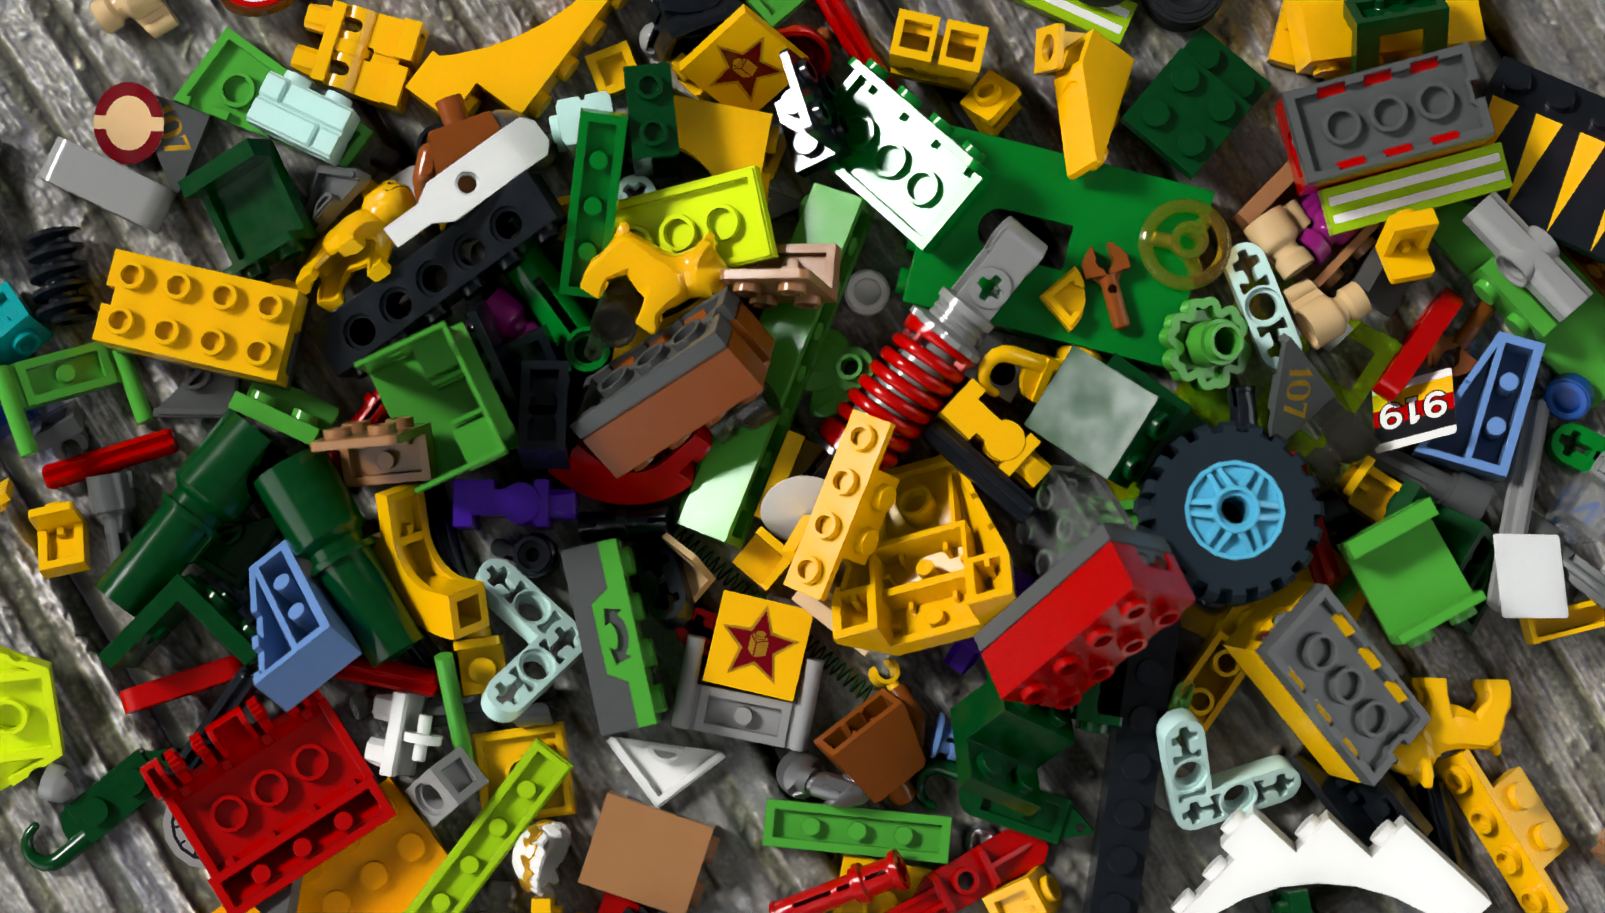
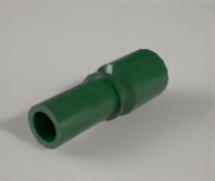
[95,408,290,617]
[253,447,425,669]

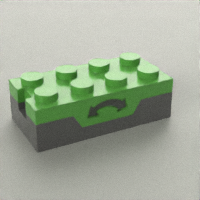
[560,538,668,737]

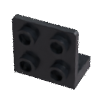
[773,48,852,178]

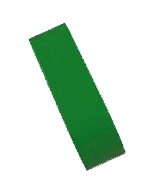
[1545,423,1605,486]

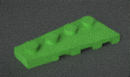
[173,27,376,169]

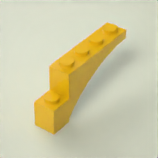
[405,0,629,118]

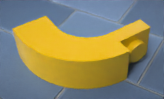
[370,481,490,641]

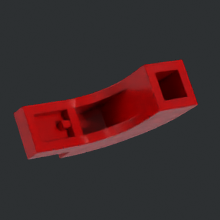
[548,425,713,505]

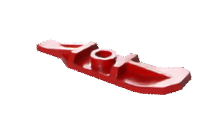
[884,828,1049,913]

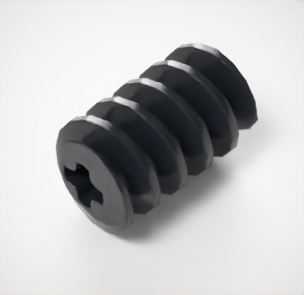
[23,226,97,326]

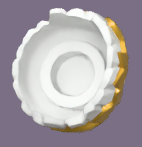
[512,819,572,897]

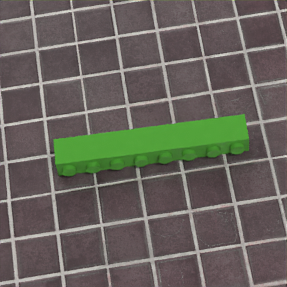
[677,182,876,549]

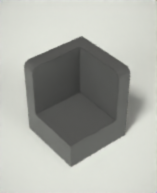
[1346,245,1418,316]

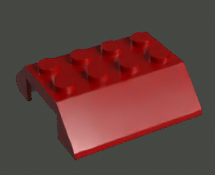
[139,688,397,913]

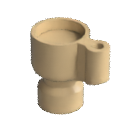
[89,0,180,39]
[1243,198,1315,281]
[1281,278,1372,350]

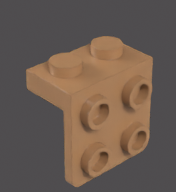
[720,243,842,310]
[310,416,438,487]

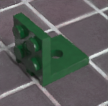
[98,573,258,669]

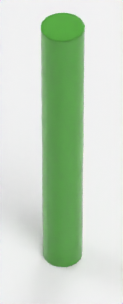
[434,652,475,763]

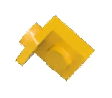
[453,627,508,697]
[982,864,1063,913]

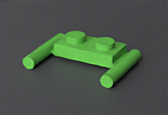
[0,341,155,458]

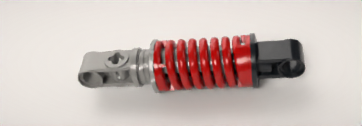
[800,216,1048,480]

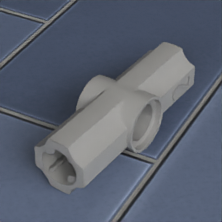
[1462,191,1593,322]

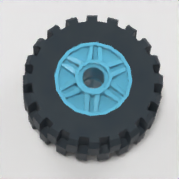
[1133,421,1324,608]

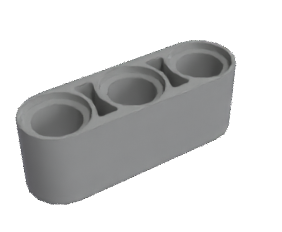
[37,136,177,234]

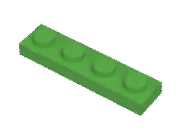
[762,798,952,864]

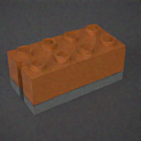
[568,286,775,479]

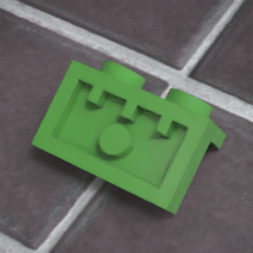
[228,382,341,445]

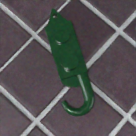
[21,747,179,872]
[912,757,1094,845]

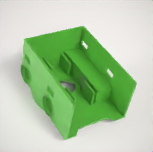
[353,321,517,493]

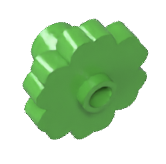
[1159,296,1251,391]

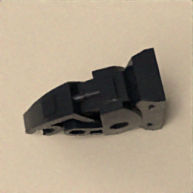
[648,0,743,63]

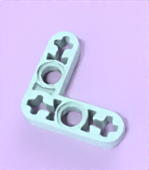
[474,558,582,723]
[1156,708,1301,830]

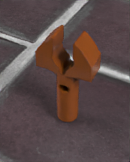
[1080,242,1131,331]
[1427,301,1495,378]

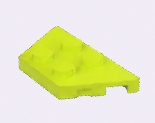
[0,646,65,791]

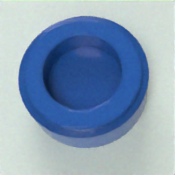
[1544,373,1595,421]

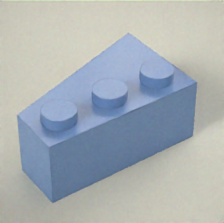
[1411,331,1545,483]
[249,540,362,712]

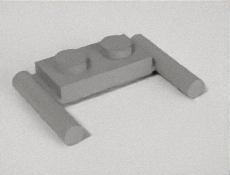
[671,634,824,752]

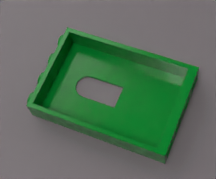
[895,125,1215,374]

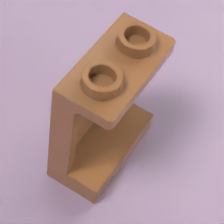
[1229,160,1380,293]
[578,790,721,913]

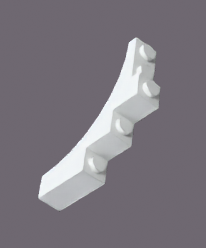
[1170,804,1492,913]

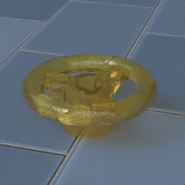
[1139,199,1232,290]

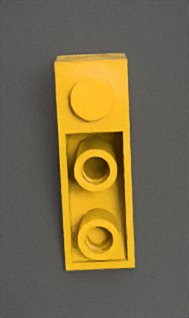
[1054,29,1135,181]

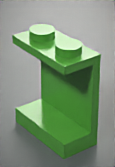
[1336,497,1487,648]

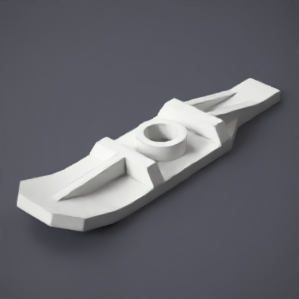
[384,117,549,248]

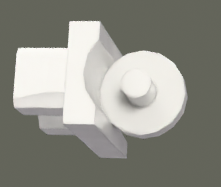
[364,691,443,777]

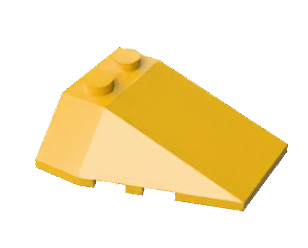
[831,455,1016,656]

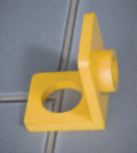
[1034,23,1086,77]

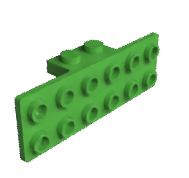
[1431,201,1605,409]

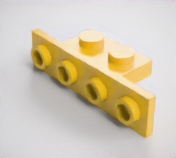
[783,409,900,602]
[1434,749,1570,913]

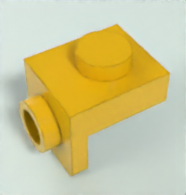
[960,70,1022,136]
[1375,208,1439,284]
[1338,455,1402,524]
[28,501,91,580]

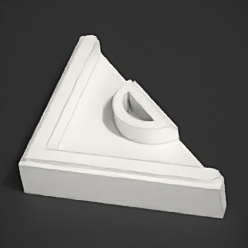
[606,736,726,808]

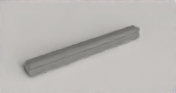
[1486,399,1550,612]

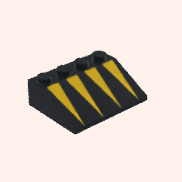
[1462,56,1605,264]

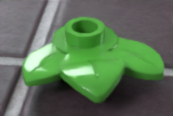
[805,328,875,419]

